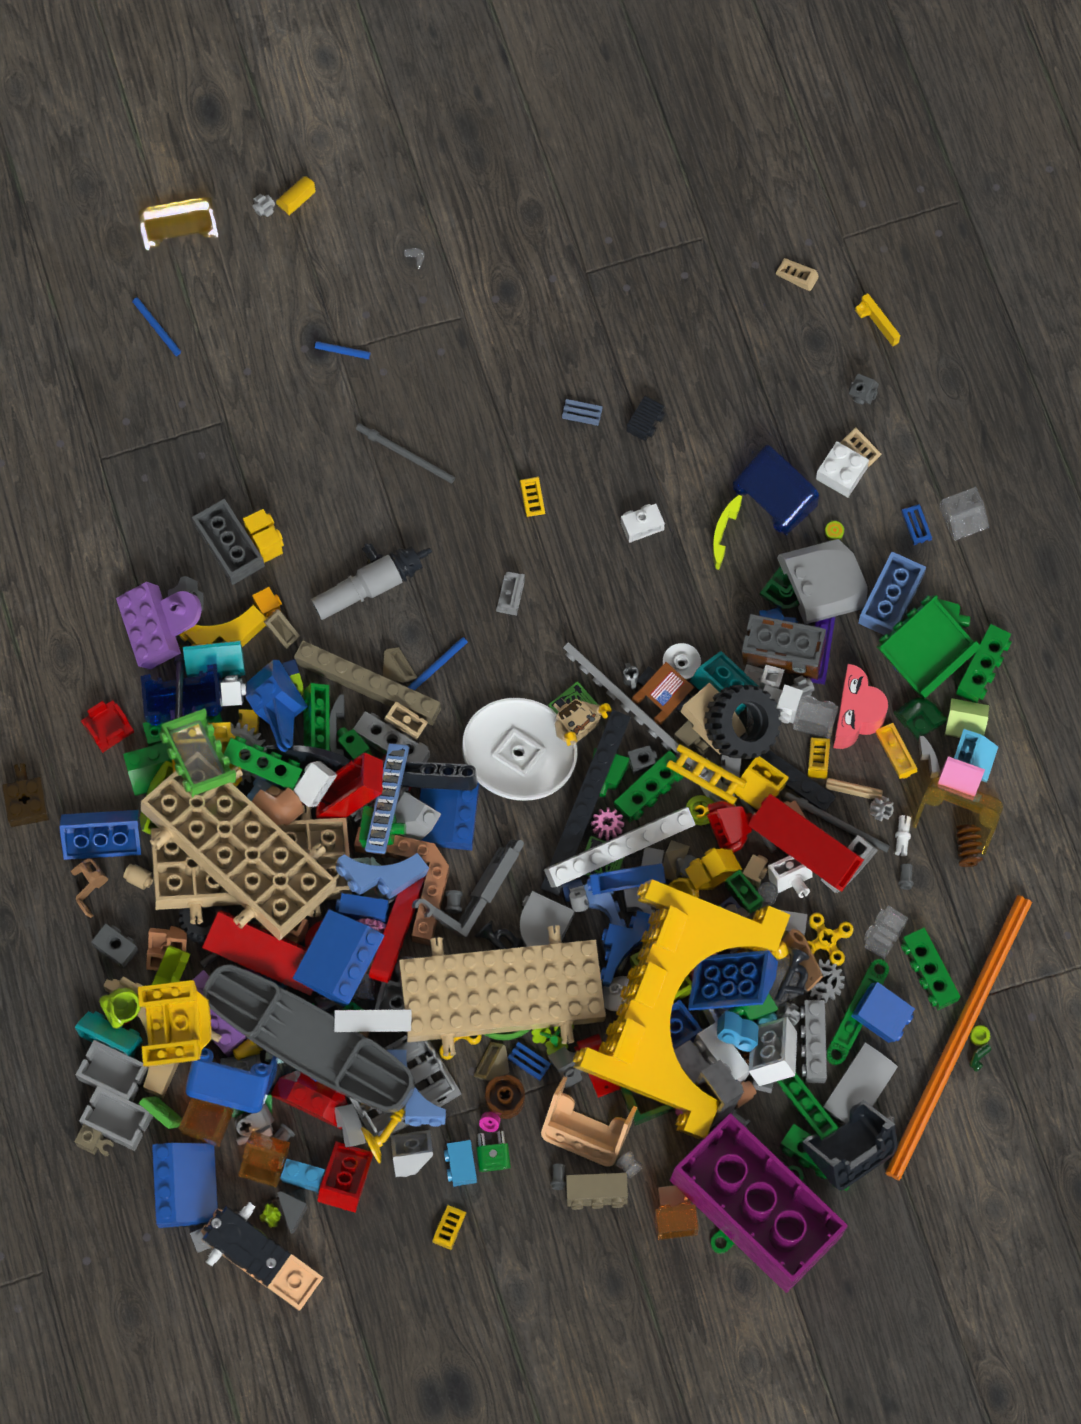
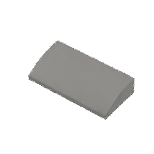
[823,1043,898,1125]

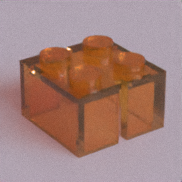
[179,1098,234,1147]
[239,1131,290,1188]
[654,1202,699,1240]

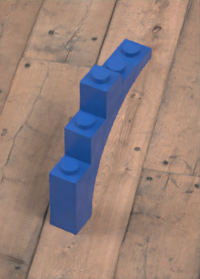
[600,909,659,987]

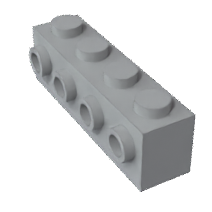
[800,1000,827,1083]

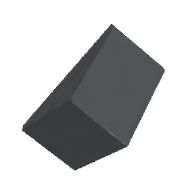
[277,1192,308,1234]

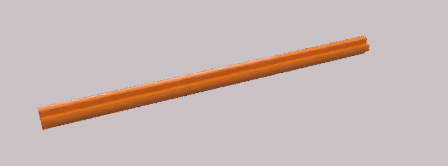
[885,895,1032,1180]

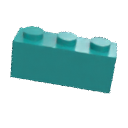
[183,641,245,683]
[690,651,760,715]
[75,1011,143,1058]

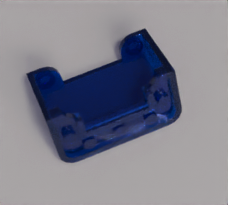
[733,445,819,535]
[141,664,222,725]

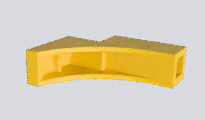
[179,605,266,647]

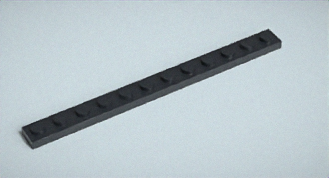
[637,666,836,812]

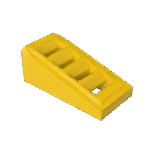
[519,477,545,517]
[808,737,830,779]
[432,1205,466,1250]

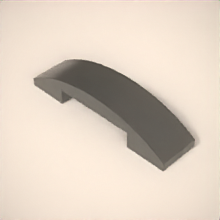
[329,695,345,756]

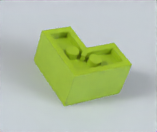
[152,945,190,985]

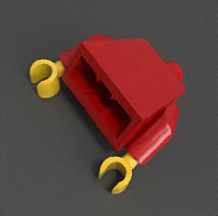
[695,801,753,853]

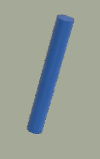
[315,341,371,359]

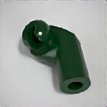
[969,1043,991,1072]

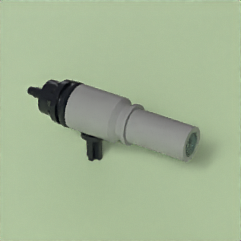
[311,543,432,620]

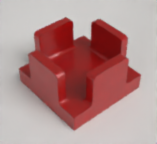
[81,700,134,753]

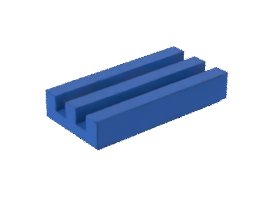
[901,504,932,545]
[507,1042,551,1081]

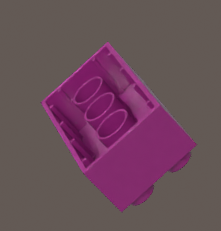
[670,1113,848,1293]

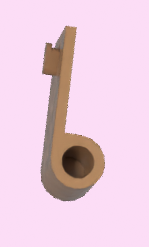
[781,929,824,991]

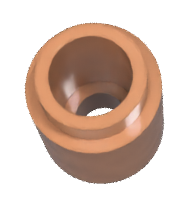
[735,1080,757,1108]

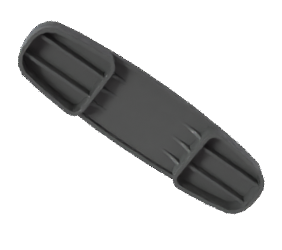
[203,965,415,1113]

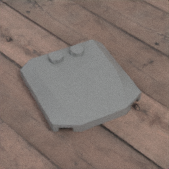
[777,539,868,624]

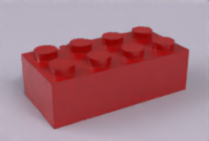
[316,752,384,819]

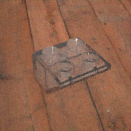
[939,487,989,541]

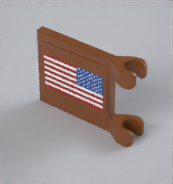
[632,662,694,725]

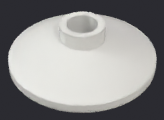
[663,643,701,680]
[602,976,629,1011]

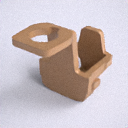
[71,858,108,918]

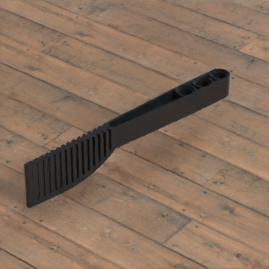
[266,745,478,791]

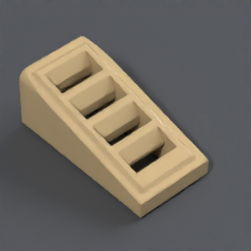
[776,258,818,291]
[840,428,882,467]

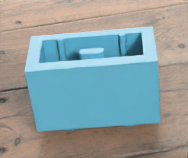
[954,729,998,783]

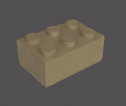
[566,1173,628,1210]

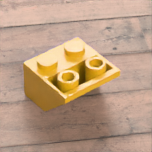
[734,756,789,810]

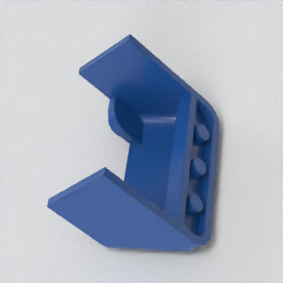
[185,1047,278,1113]

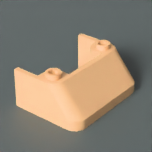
[541,1076,637,1166]

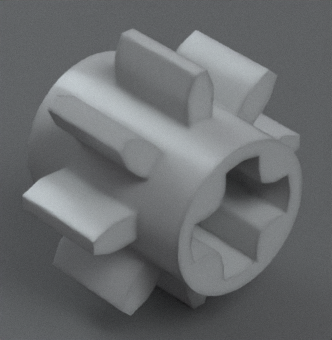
[252,194,275,217]
[791,676,815,701]
[870,796,894,821]
[776,1002,800,1026]

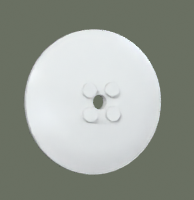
[462,698,577,801]

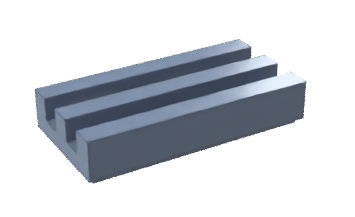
[562,399,603,426]

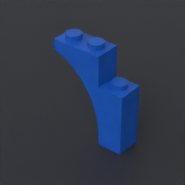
[587,863,666,895]

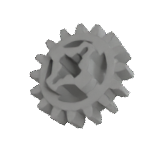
[804,959,845,1003]

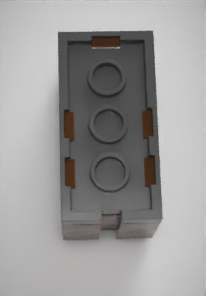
[742,614,826,680]

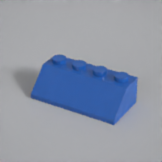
[59,810,141,860]

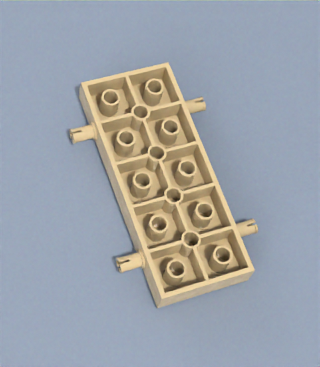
[141,752,337,941]
[151,805,353,924]
[399,925,606,1056]

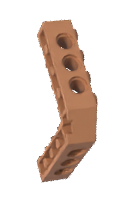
[354,827,450,946]

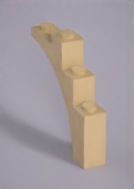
[104,979,179,1098]

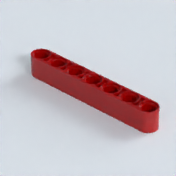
[369,875,427,983]

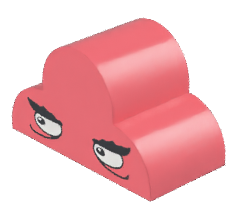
[833,664,888,749]

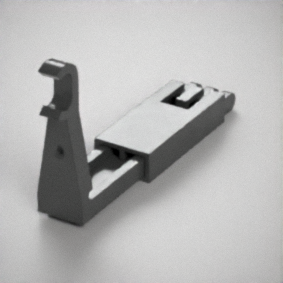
[412,840,524,937]

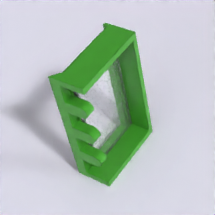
[159,709,236,798]

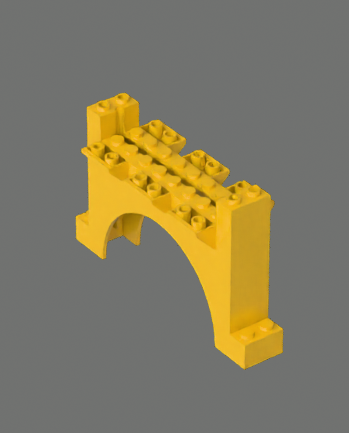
[573,879,790,1139]

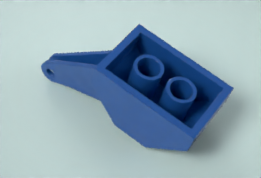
[246,660,308,752]

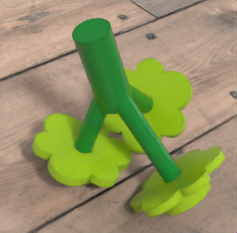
[531,1025,574,1055]

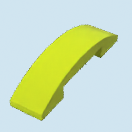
[713,495,742,570]

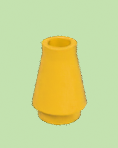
[232,1039,263,1061]

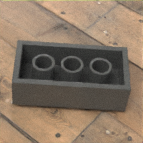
[192,499,265,585]

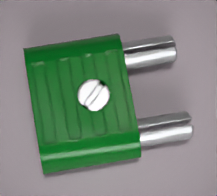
[476,1131,511,1172]

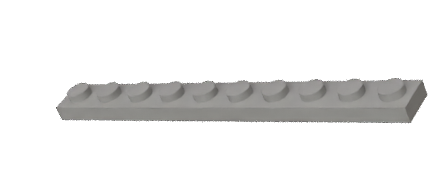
[563,642,709,777]

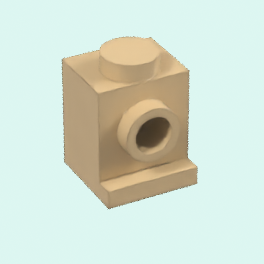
[743,854,768,888]

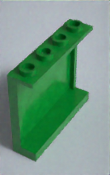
[876,595,981,698]

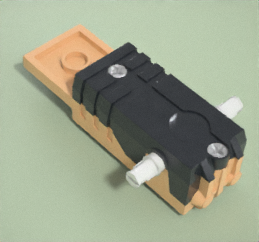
[201,1202,324,1311]

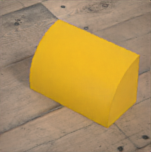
[276,176,315,215]

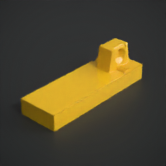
[855,293,900,346]
[876,723,917,779]

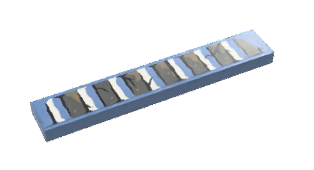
[365,743,409,854]

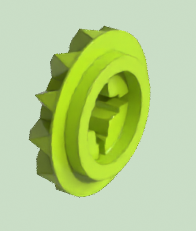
[686,795,714,826]

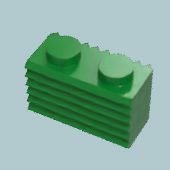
[725,870,763,914]

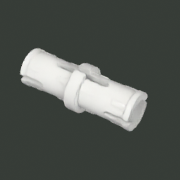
[895,815,911,856]

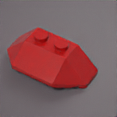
[271,1070,348,1130]

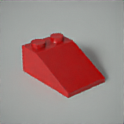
[317,1142,374,1213]

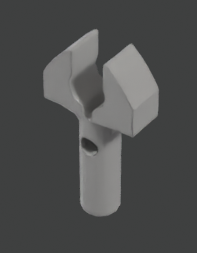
[236,1125,273,1145]

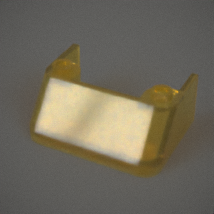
[139,197,218,250]
[913,776,1003,855]

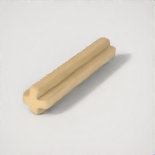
[826,778,883,800]

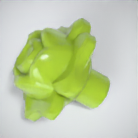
[260,1204,281,1228]

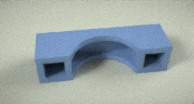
[583,884,631,955]

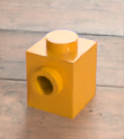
[252,587,282,619]

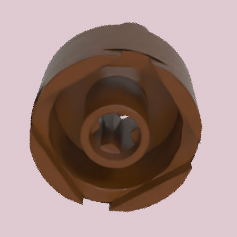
[485,1075,525,1119]

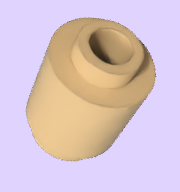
[123,864,153,890]

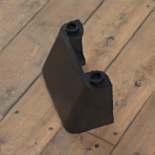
[802,1100,898,1191]

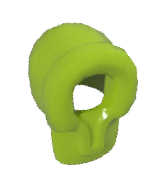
[99,988,141,1029]

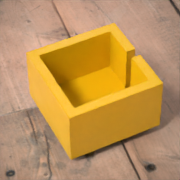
[243,509,284,563]
[685,848,742,890]

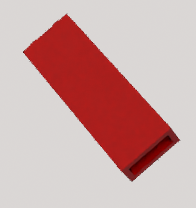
[748,794,864,892]
[202,910,316,996]

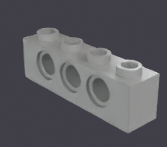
[353,711,430,762]

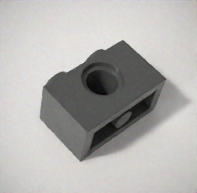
[91,924,138,969]

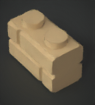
[384,702,428,741]

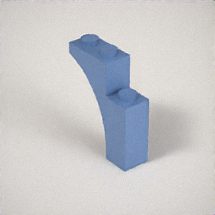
[336,853,429,899]
[386,1049,446,1127]

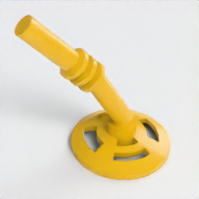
[361,1106,405,1163]

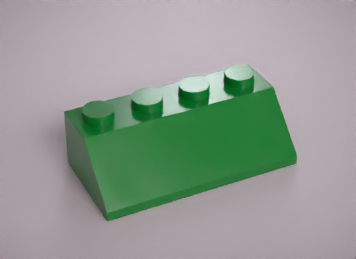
[123,743,172,796]

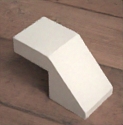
[744,665,784,689]

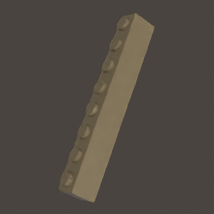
[294,641,441,726]

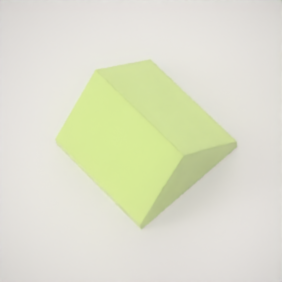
[945,698,989,738]

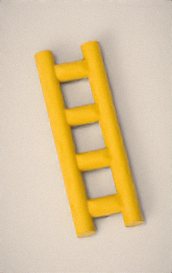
[666,744,747,805]

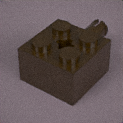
[2,763,49,827]

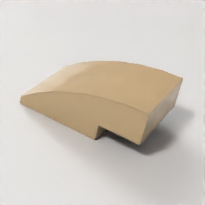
[680,683,746,755]

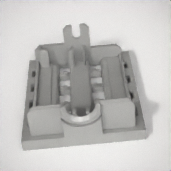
[348,1035,462,1137]

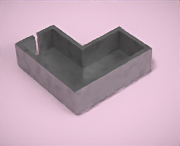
[674,1040,744,1129]

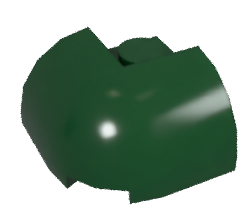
[759,567,799,609]
[893,697,947,741]

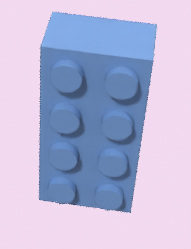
[858,552,926,635]

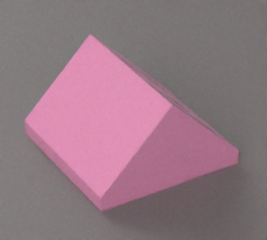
[938,757,985,797]

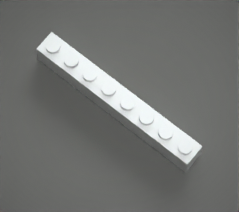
[544,807,695,887]

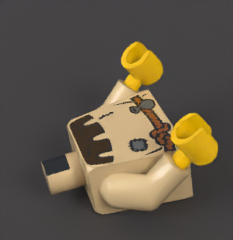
[554,698,612,746]

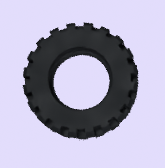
[704,685,781,759]

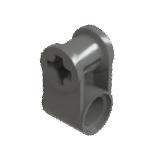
[234,1103,274,1136]

